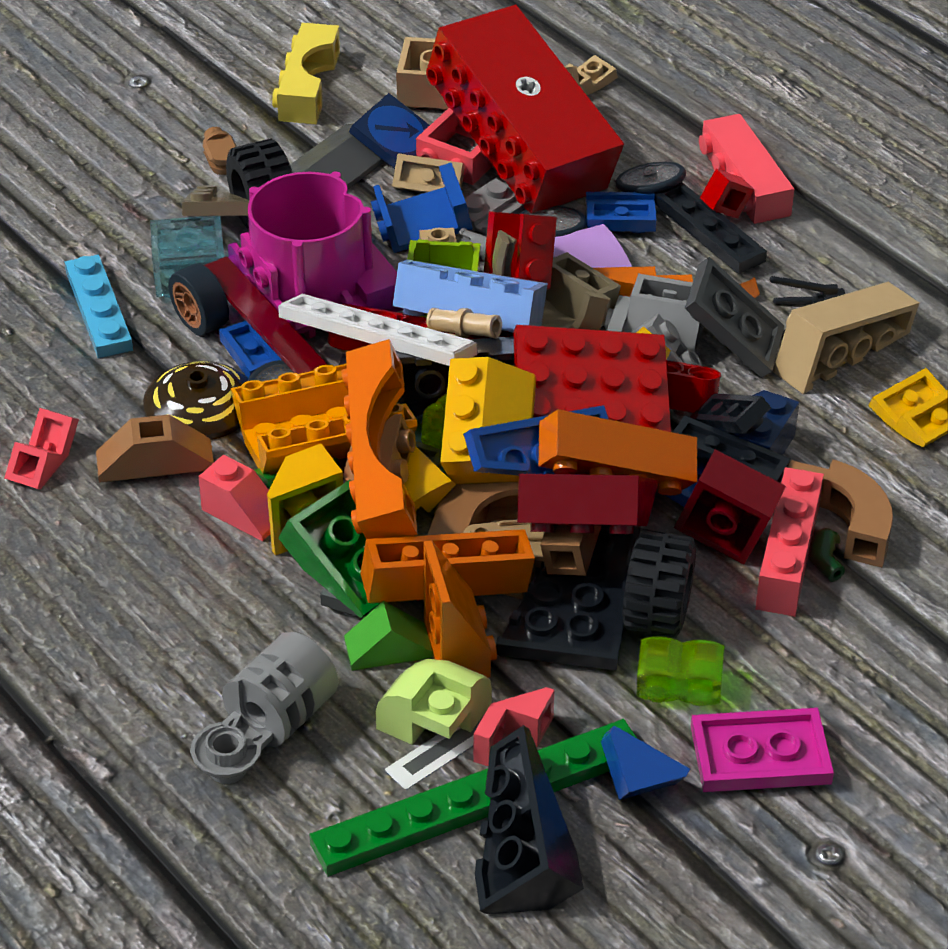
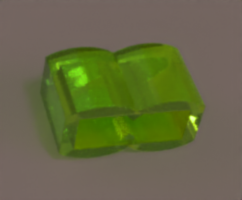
[636,637,725,706]

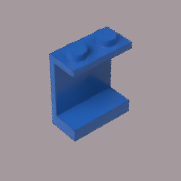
[371,163,473,253]

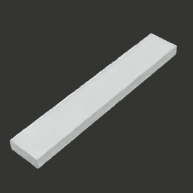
[278,294,477,366]

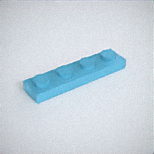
[64,254,133,358]

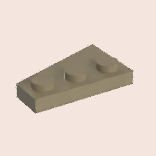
[182,185,249,216]

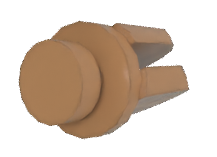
[203,127,237,175]

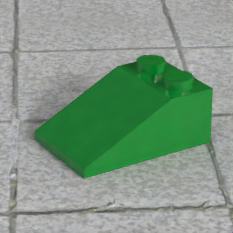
[278,479,381,618]

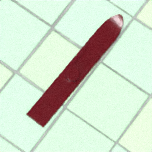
[204,256,328,374]

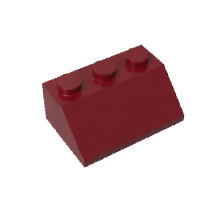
[517,474,657,534]

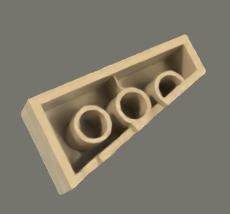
[773,281,920,394]

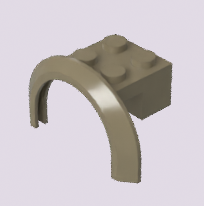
[492,230,621,330]

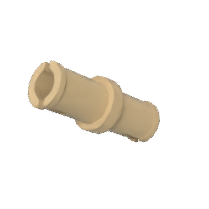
[426,308,502,339]

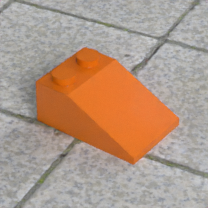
[424,540,497,678]

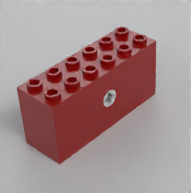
[426,4,624,215]

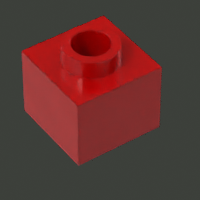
[700,168,755,219]

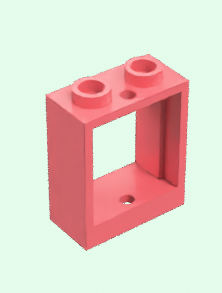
[416,108,493,185]

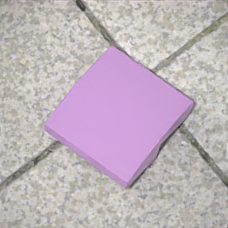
[553,224,632,268]

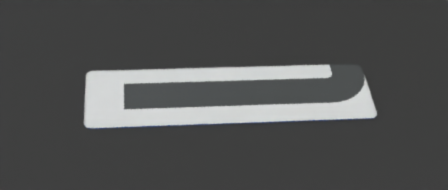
[385,715,484,789]

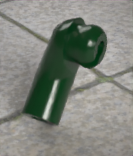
[809,528,845,582]

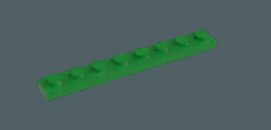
[309,719,638,877]

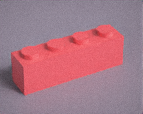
[699,114,794,224]
[756,467,824,617]

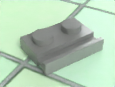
[465,178,526,237]

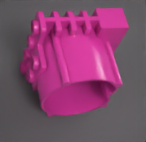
[228,171,403,339]

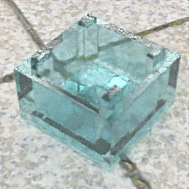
[150,216,224,298]

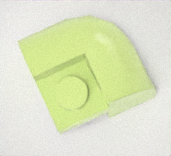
[376,659,492,745]

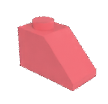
[198,454,271,542]

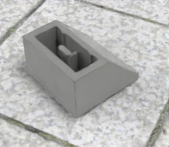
[624,273,704,353]

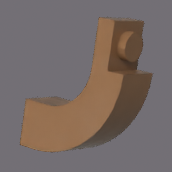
[788,459,893,568]

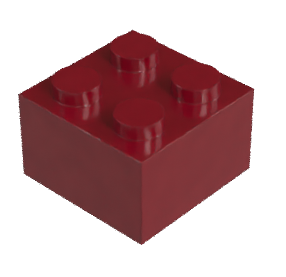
[674,449,786,565]

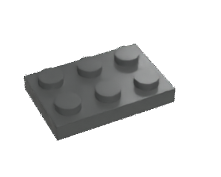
[685,257,784,378]

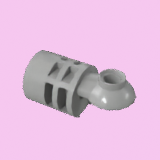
[190,632,339,784]

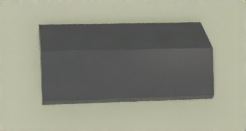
[290,123,385,189]

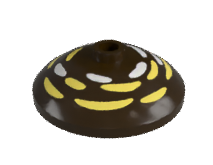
[143,361,248,440]

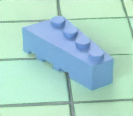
[393,259,548,333]

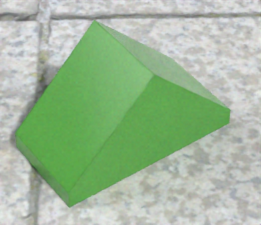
[344,601,433,671]

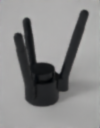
[769,276,846,338]

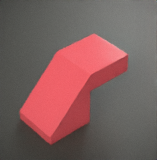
[4,408,79,490]
[473,687,554,766]

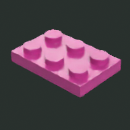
[691,708,834,792]

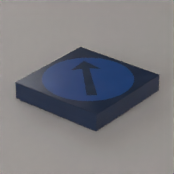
[349,93,430,169]

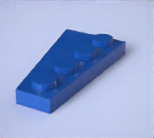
[463,405,608,476]

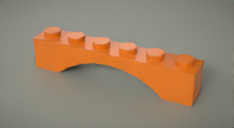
[342,339,418,539]

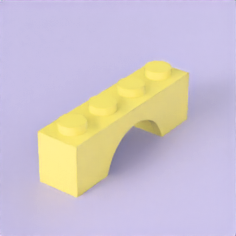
[272,23,340,124]

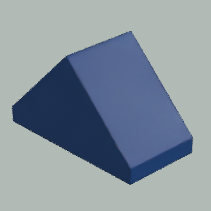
[601,726,690,800]

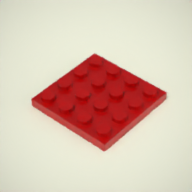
[513,324,671,432]

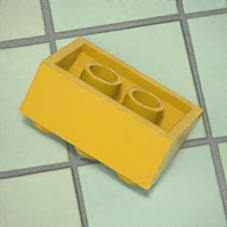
[440,357,536,484]

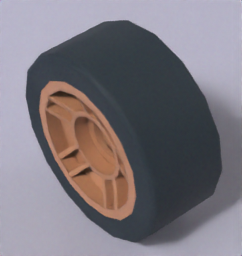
[168,263,229,336]

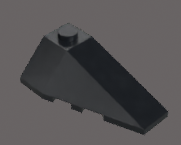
[475,725,584,914]

